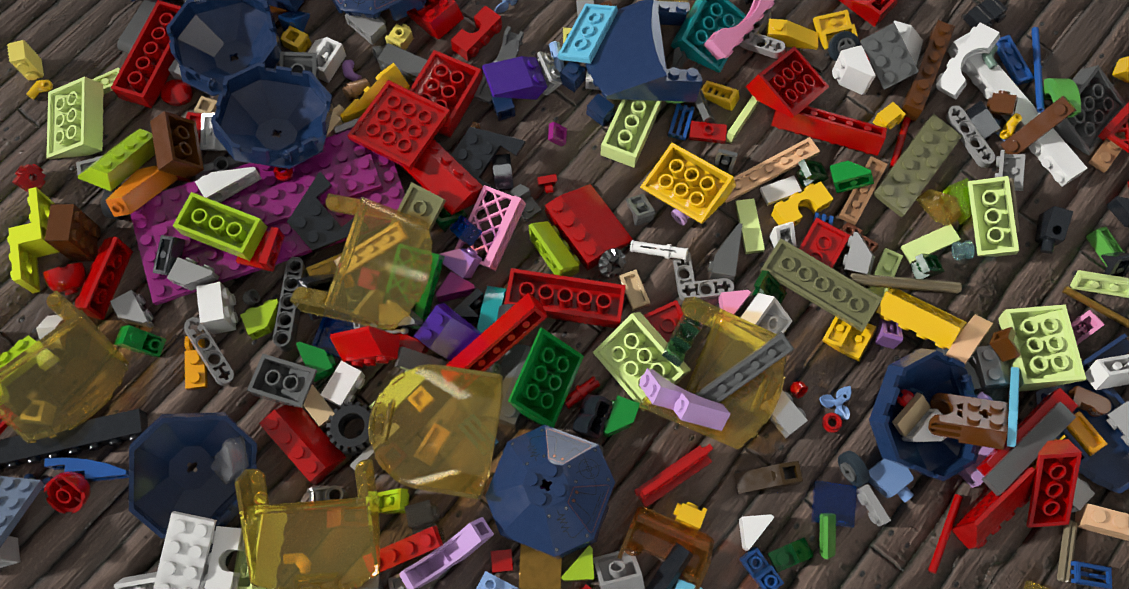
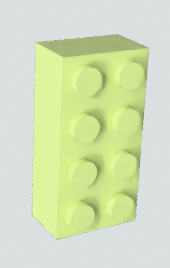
[601,99,662,168]

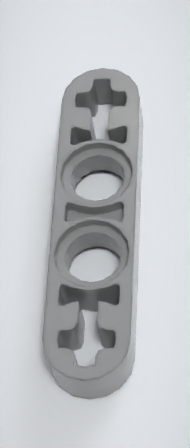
[945,106,995,168]
[184,317,234,386]

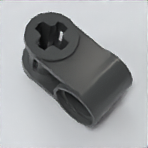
[307,486,349,511]

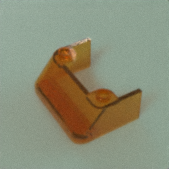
[617,507,714,589]

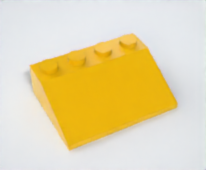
[640,143,736,224]

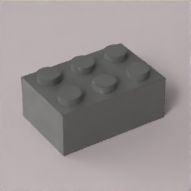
[860,22,919,90]

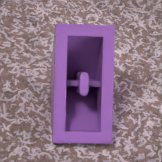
[875,317,903,349]

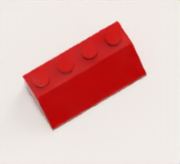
[402,140,483,215]
[73,237,133,320]
[259,405,347,485]
[1026,439,1082,528]

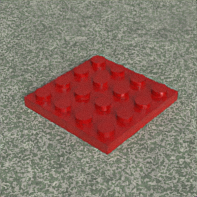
[347,80,451,170]

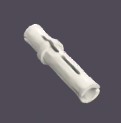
[630,240,688,260]

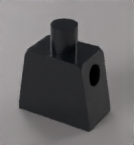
[1035,206,1073,254]

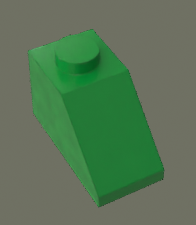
[830,161,874,193]
[296,342,337,382]

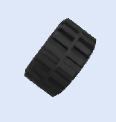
[327,401,382,456]

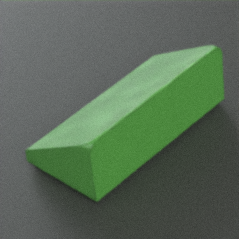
[1086,227,1124,267]
[819,513,836,559]

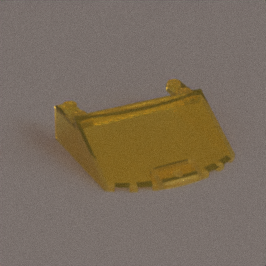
[290,193,433,331]
[0,290,129,444]
[639,297,786,450]
[235,459,380,589]

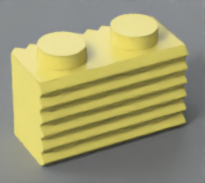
[7,40,44,80]

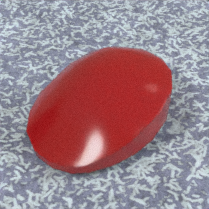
[161,79,193,106]

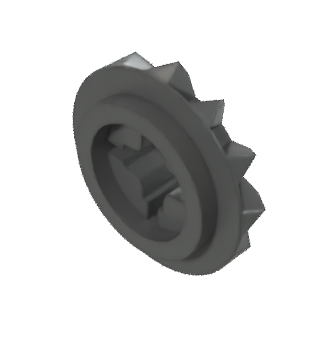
[599,248,627,279]

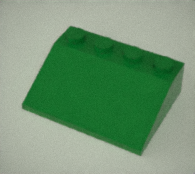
[508,328,584,428]

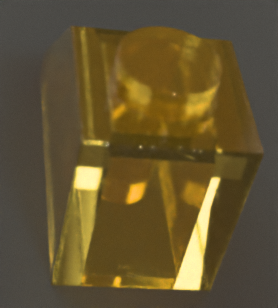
[916,189,962,226]

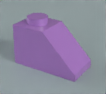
[439,247,482,278]

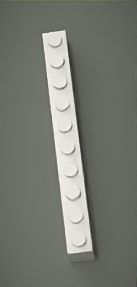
[947,32,1088,187]

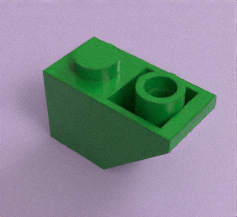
[114,325,166,357]
[603,395,640,437]

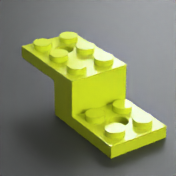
[7,187,59,293]

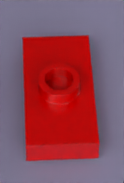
[689,121,727,144]

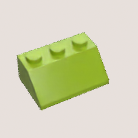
[528,221,580,277]

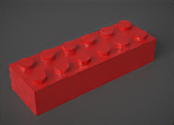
[111,0,181,108]
[504,268,626,328]

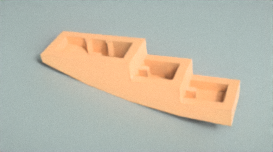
[945,314,993,364]

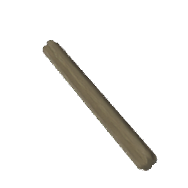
[849,273,962,294]

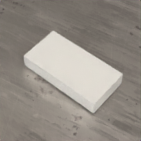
[760,176,802,206]

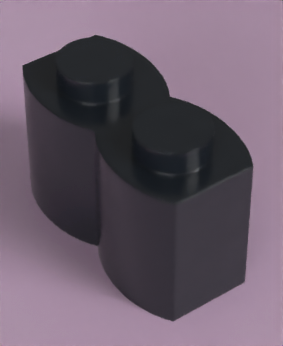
[963,0,1008,28]
[573,394,612,439]

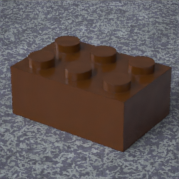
[150,111,204,179]
[45,204,101,262]

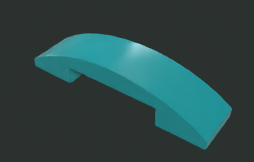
[477,286,506,333]

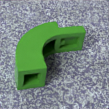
[1043,78,1081,117]

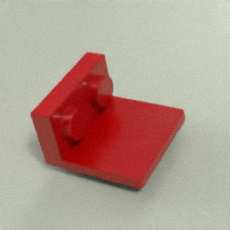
[236,226,285,272]

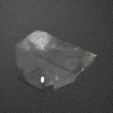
[210,435,249,485]

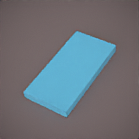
[557,3,618,64]
[1007,367,1020,447]

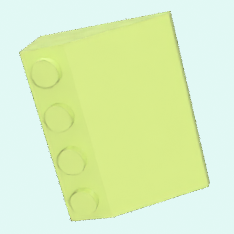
[47,77,104,159]
[998,304,1086,391]
[593,312,691,411]

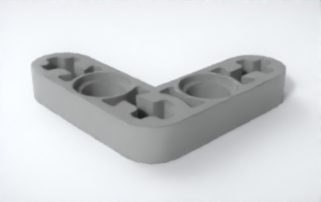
[739,9,786,59]
[673,247,734,302]

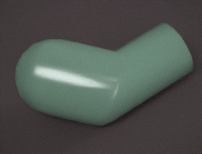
[982,45,998,70]

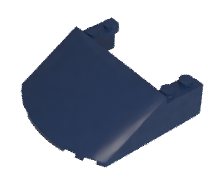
[585,0,702,102]
[1036,333,1129,493]

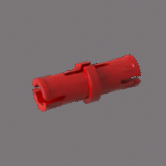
[564,376,600,409]

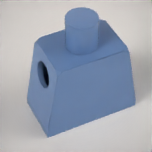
[868,458,914,503]

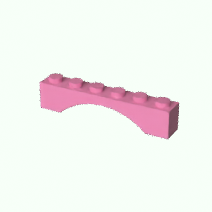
[704,0,775,60]

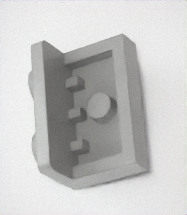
[537,51,563,96]
[995,150,1026,191]

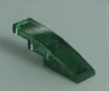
[662,300,707,367]

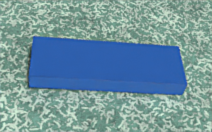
[996,35,1034,86]

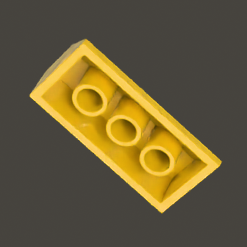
[876,288,967,349]

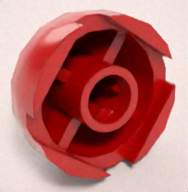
[43,262,86,295]
[44,471,91,514]

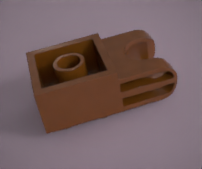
[928,393,1008,450]

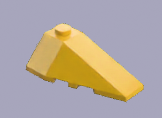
[340,63,410,123]

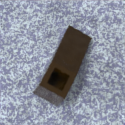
[734,461,803,494]

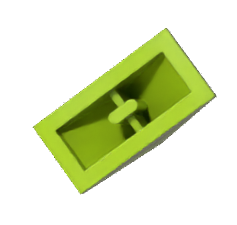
[561,545,594,582]

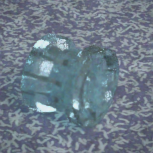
[952,240,975,260]

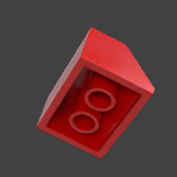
[330,326,400,368]

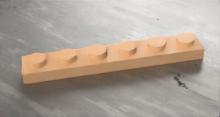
[725,137,820,203]

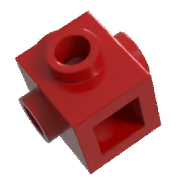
[12,164,46,193]

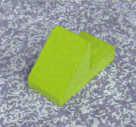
[376,488,409,514]

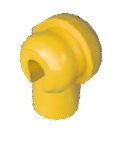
[26,80,53,100]

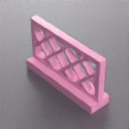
[455,185,526,271]

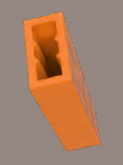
[105,165,178,217]

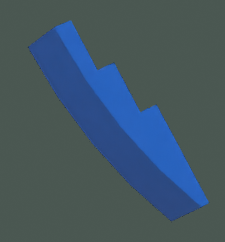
[44,458,129,482]

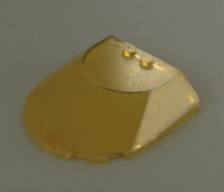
[368,364,503,500]

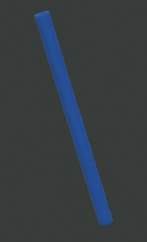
[1031,27,1045,113]

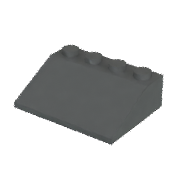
[1053,65,1126,155]

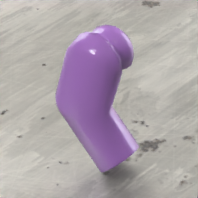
[342,59,362,81]

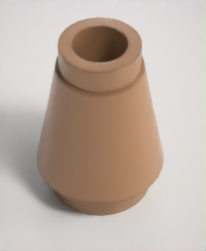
[342,78,370,100]

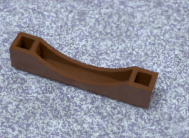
[901,20,955,122]

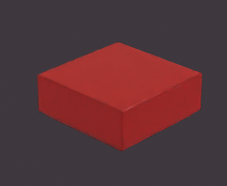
[491,549,513,573]

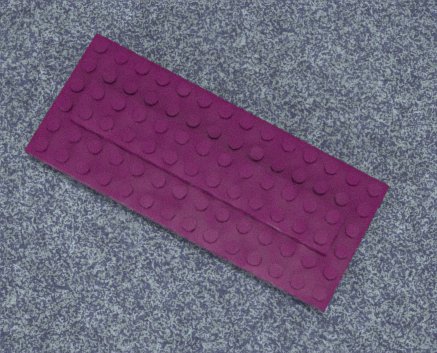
[130,130,405,305]

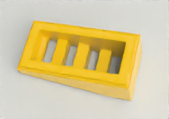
[701,81,740,111]

